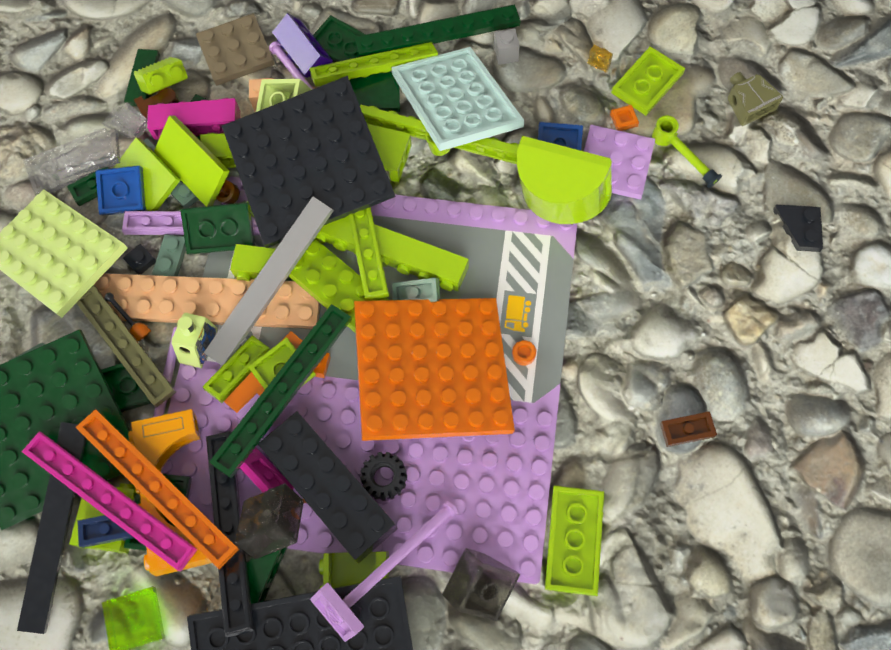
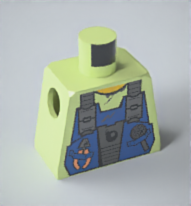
[171,313,218,369]

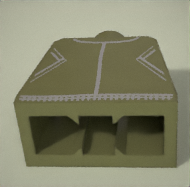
[728,72,783,127]

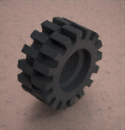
[360,452,407,501]

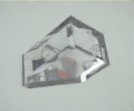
[102,102,148,138]

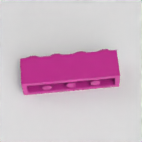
[147,98,240,140]

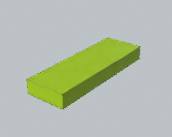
[203,335,270,403]

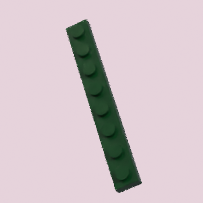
[354,4,521,57]
[209,304,352,479]

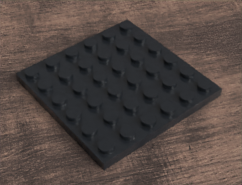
[222,76,396,248]

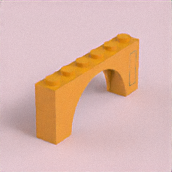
[128,409,212,576]

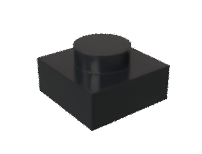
[123,244,156,275]

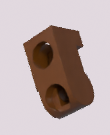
[134,88,180,123]

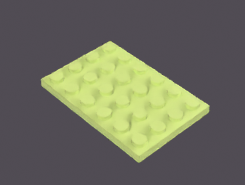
[0,189,128,318]

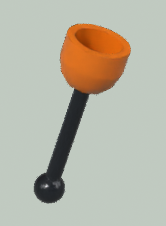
[104,293,151,342]

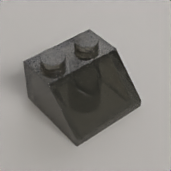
[442,548,520,621]

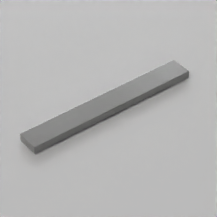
[204,197,333,366]

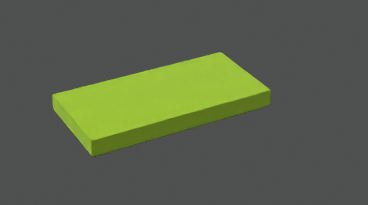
[154,116,229,206]
[545,485,604,597]

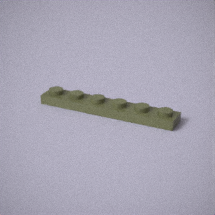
[77,285,176,407]

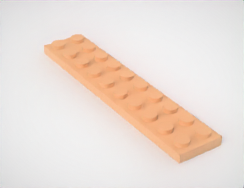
[85,273,321,329]

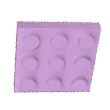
[584,125,655,200]

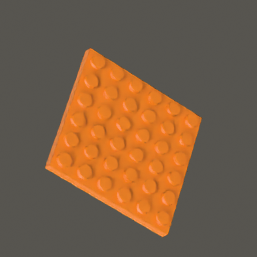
[354,298,515,441]

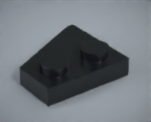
[773,204,823,252]

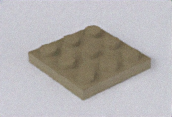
[196,13,275,86]

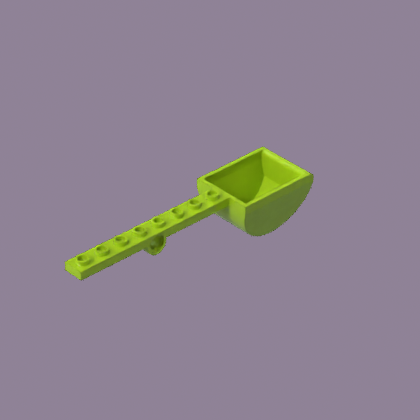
[360,105,612,224]

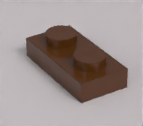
[660,411,717,447]

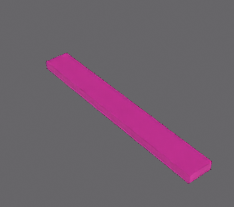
[22,431,198,572]

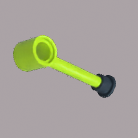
[652,115,722,188]

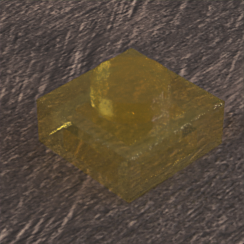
[588,45,613,73]

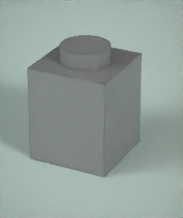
[494,28,520,65]

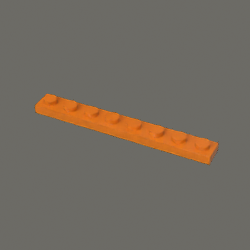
[76,409,239,570]

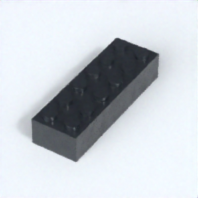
[258,411,398,564]

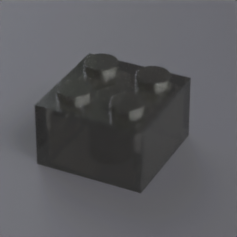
[234,483,304,560]

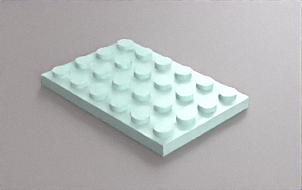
[392,47,524,151]

